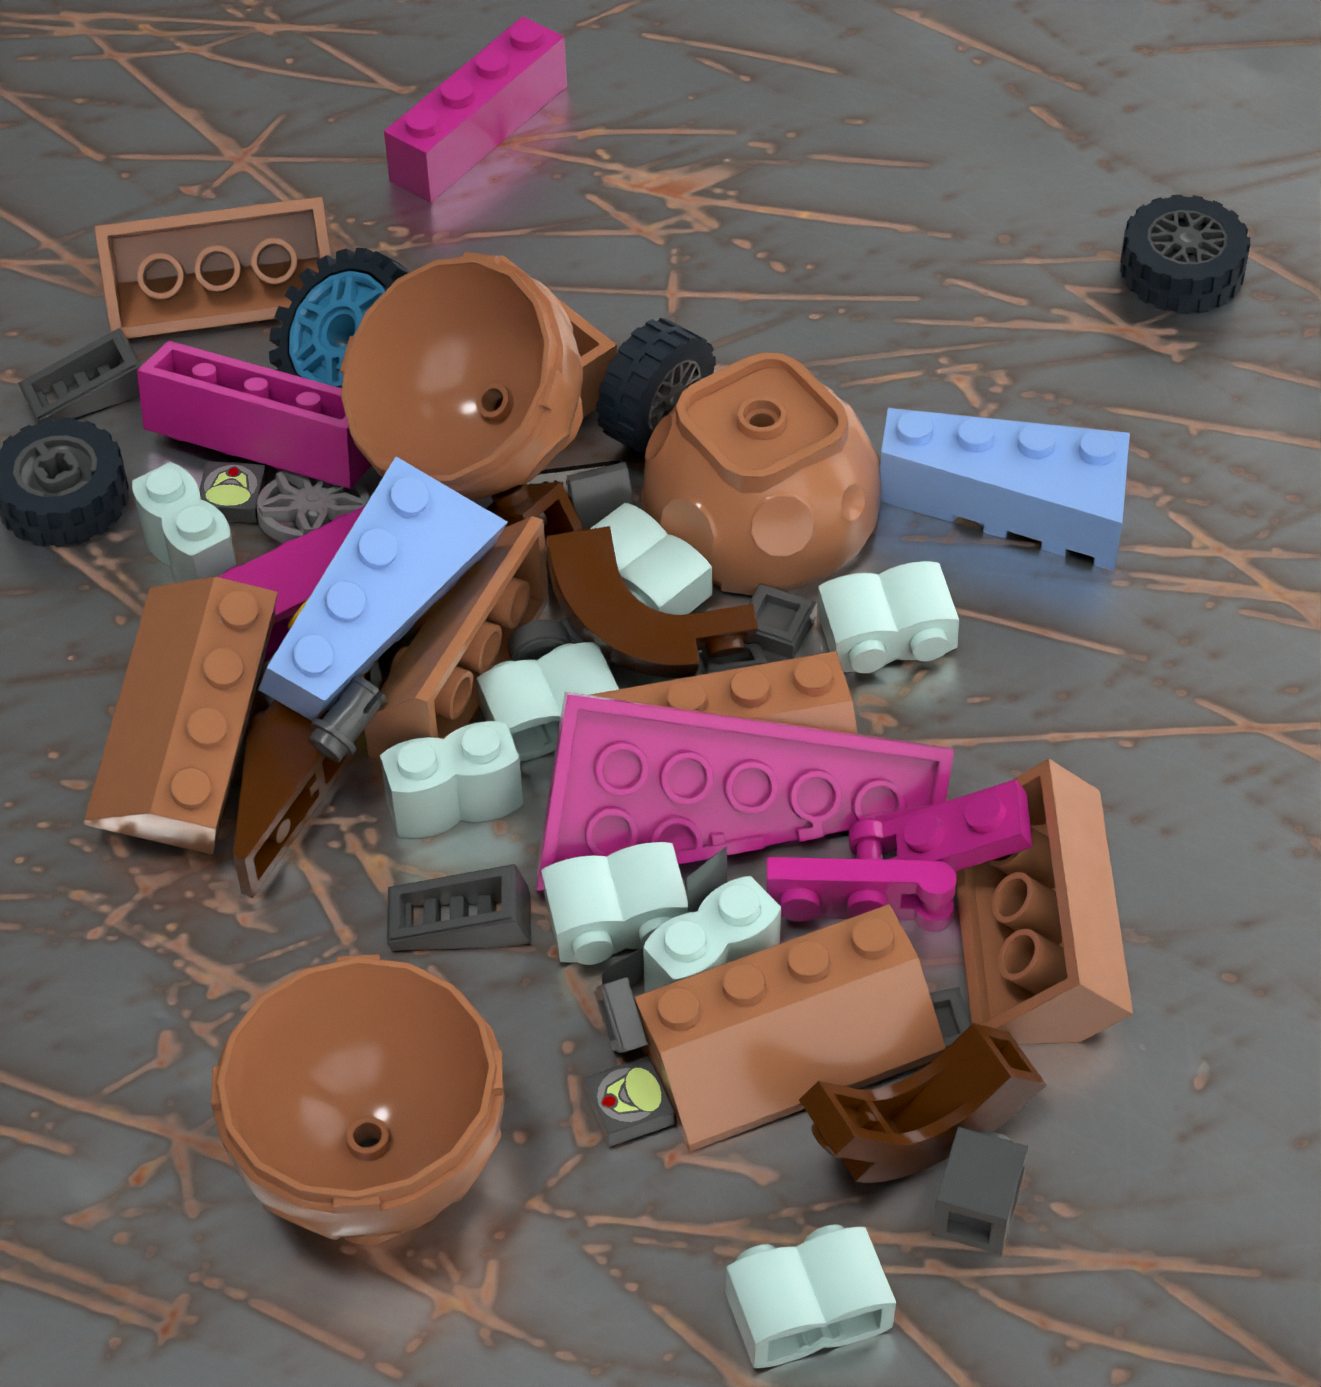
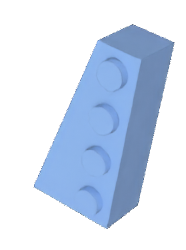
[880,408,1130,572]
[258,457,508,721]

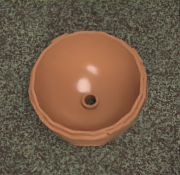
[340,251,583,501]
[640,352,881,595]
[211,954,504,1245]

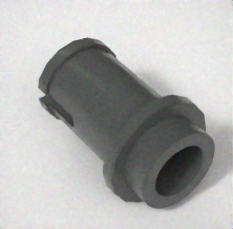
[308,676,388,762]

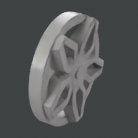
[256,470,370,543]

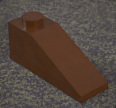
[233,699,354,898]

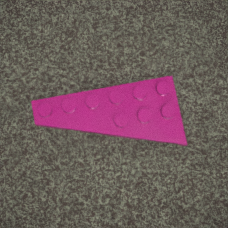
[534,692,954,891]

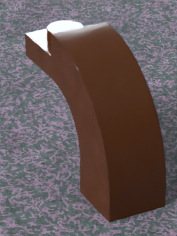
[546,526,758,678]
[799,1023,1047,1183]

